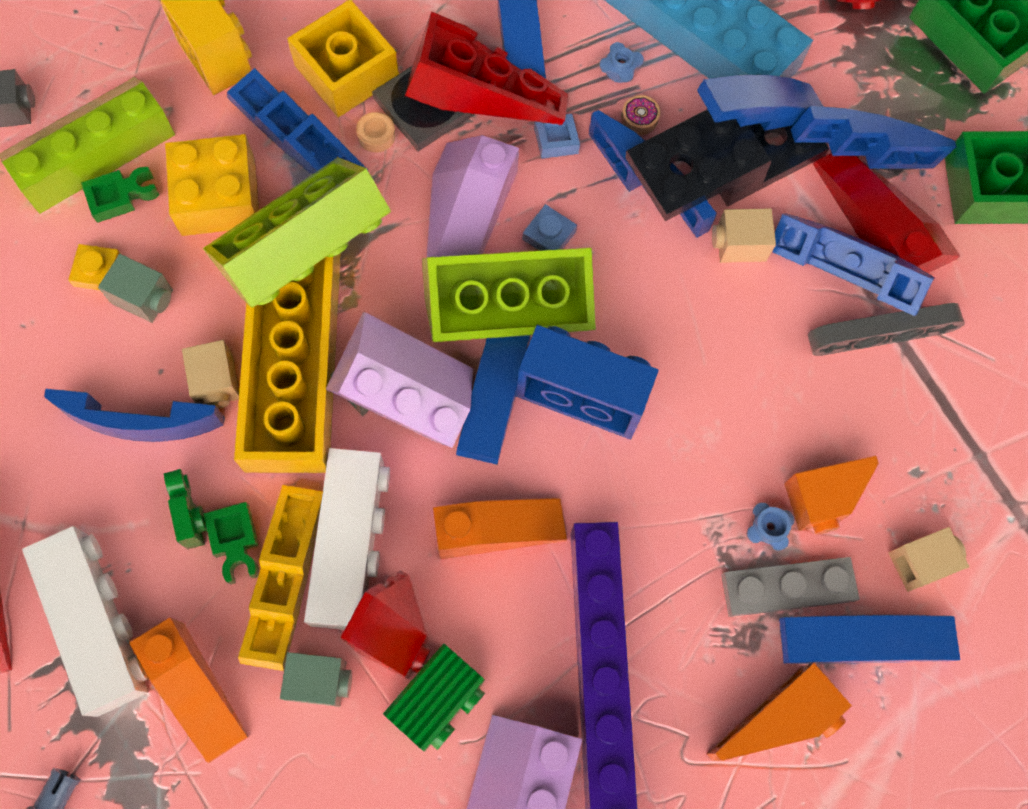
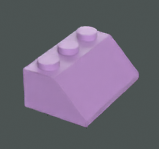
[326,312,473,448]
[466,715,582,809]

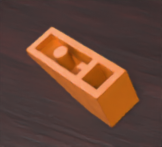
[433,498,567,560]
[129,617,249,763]
[706,663,852,761]

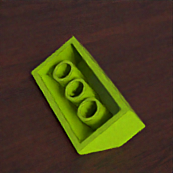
[0,77,175,214]
[202,157,391,308]
[422,248,596,342]

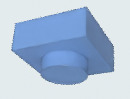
[534,114,580,159]
[522,204,577,251]

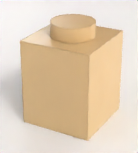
[712,208,776,263]
[182,340,239,409]
[888,527,970,592]

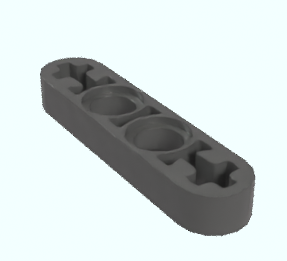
[807,303,965,356]

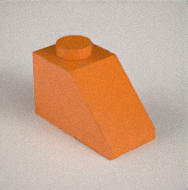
[784,456,879,535]

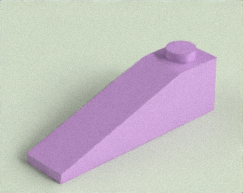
[427,135,519,257]

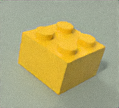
[159,0,252,96]
[287,0,399,118]
[165,134,259,236]

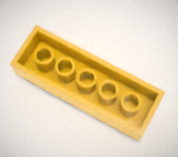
[234,253,341,473]

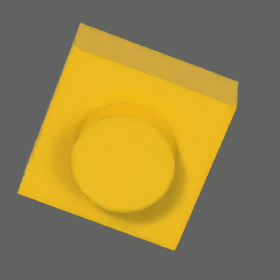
[68,244,121,290]

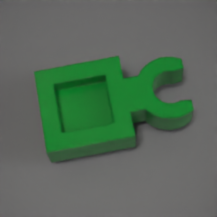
[81,167,160,223]
[163,469,207,550]
[204,502,259,585]

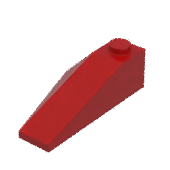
[405,11,568,125]
[813,153,960,273]
[340,570,432,679]

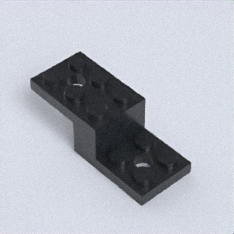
[625,109,829,221]

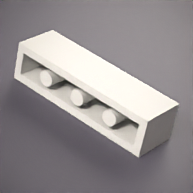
[304,448,390,630]
[22,526,149,717]

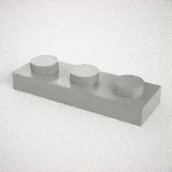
[721,557,860,617]

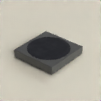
[372,66,474,152]

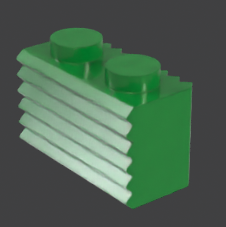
[383,643,486,752]

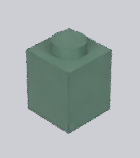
[98,254,173,323]
[280,652,352,707]

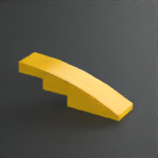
[238,485,323,671]

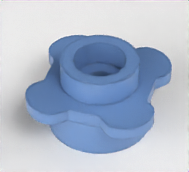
[600,42,644,83]
[747,503,794,551]

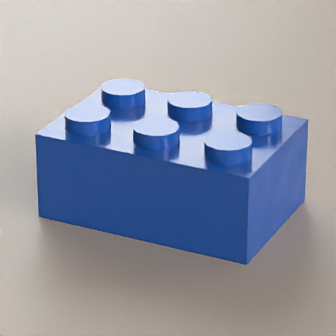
[516,325,659,440]

